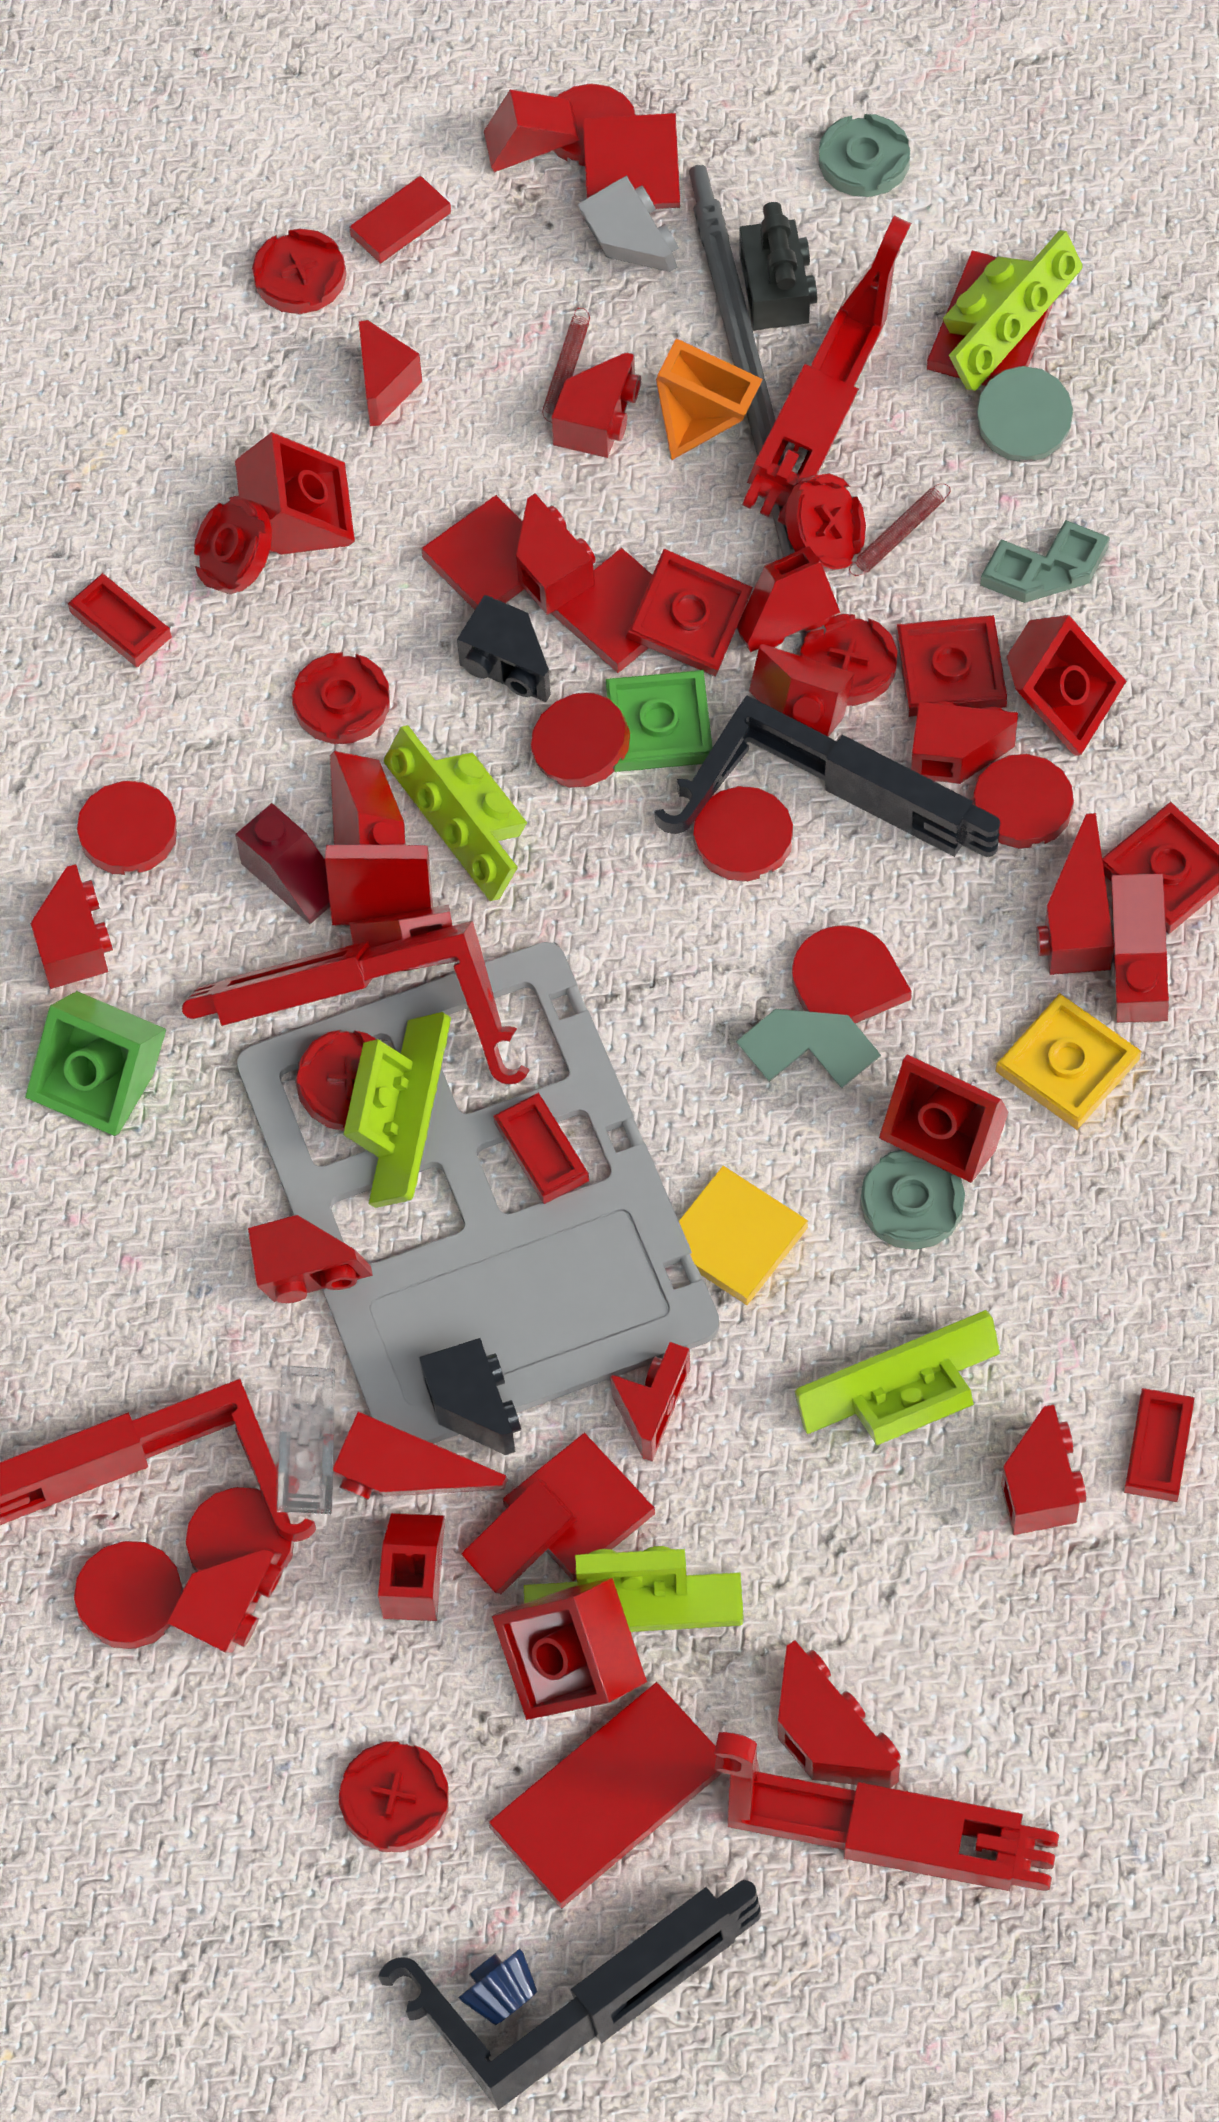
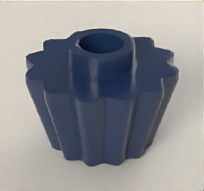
[458,1949,538,2025]

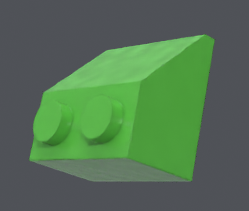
[25,991,166,1136]

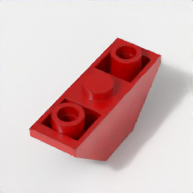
[778,1640,901,1788]

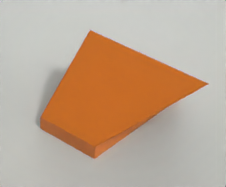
[656,338,763,460]

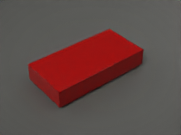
[349,175,451,264]
[68,573,172,668]
[493,1092,589,1204]
[1124,1388,1195,1502]
[461,1478,578,1595]

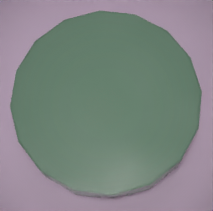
[819,114,910,197]
[977,366,1073,462]
[860,1150,965,1250]

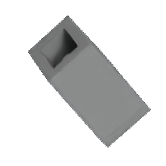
[578,175,679,272]

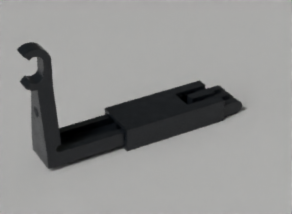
[654,695,1000,857]
[378,1880,762,2110]

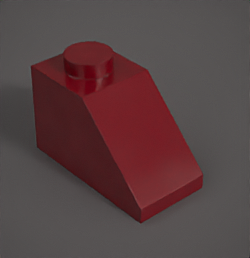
[235,803,330,924]

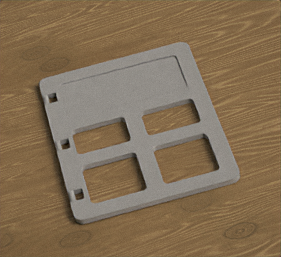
[237,942,720,1444]

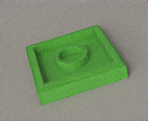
[606,670,713,772]

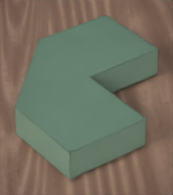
[980,520,1110,603]
[736,1009,881,1088]

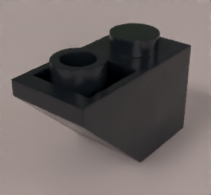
[457,595,551,702]
[419,1338,521,1455]

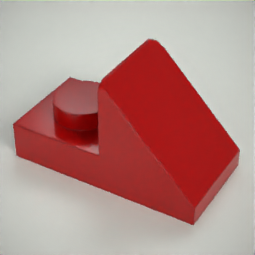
[610,1342,690,1462]

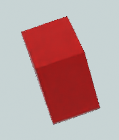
[484,89,580,172]
[359,320,423,426]

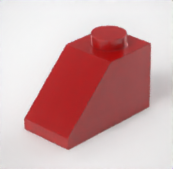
[749,644,855,737]

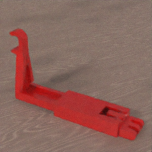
[742,215,912,526]
[182,921,530,1084]
[0,1379,316,1542]
[714,1732,1059,1891]

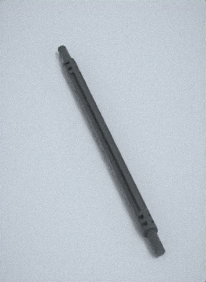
[689,165,826,634]

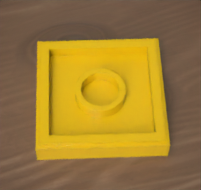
[996,993,1141,1130]
[679,1166,808,1305]

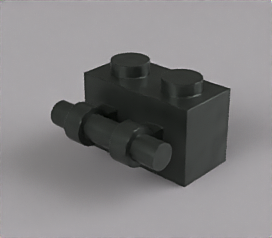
[739,202,817,331]

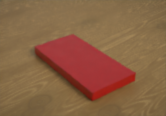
[489,1682,723,1909]

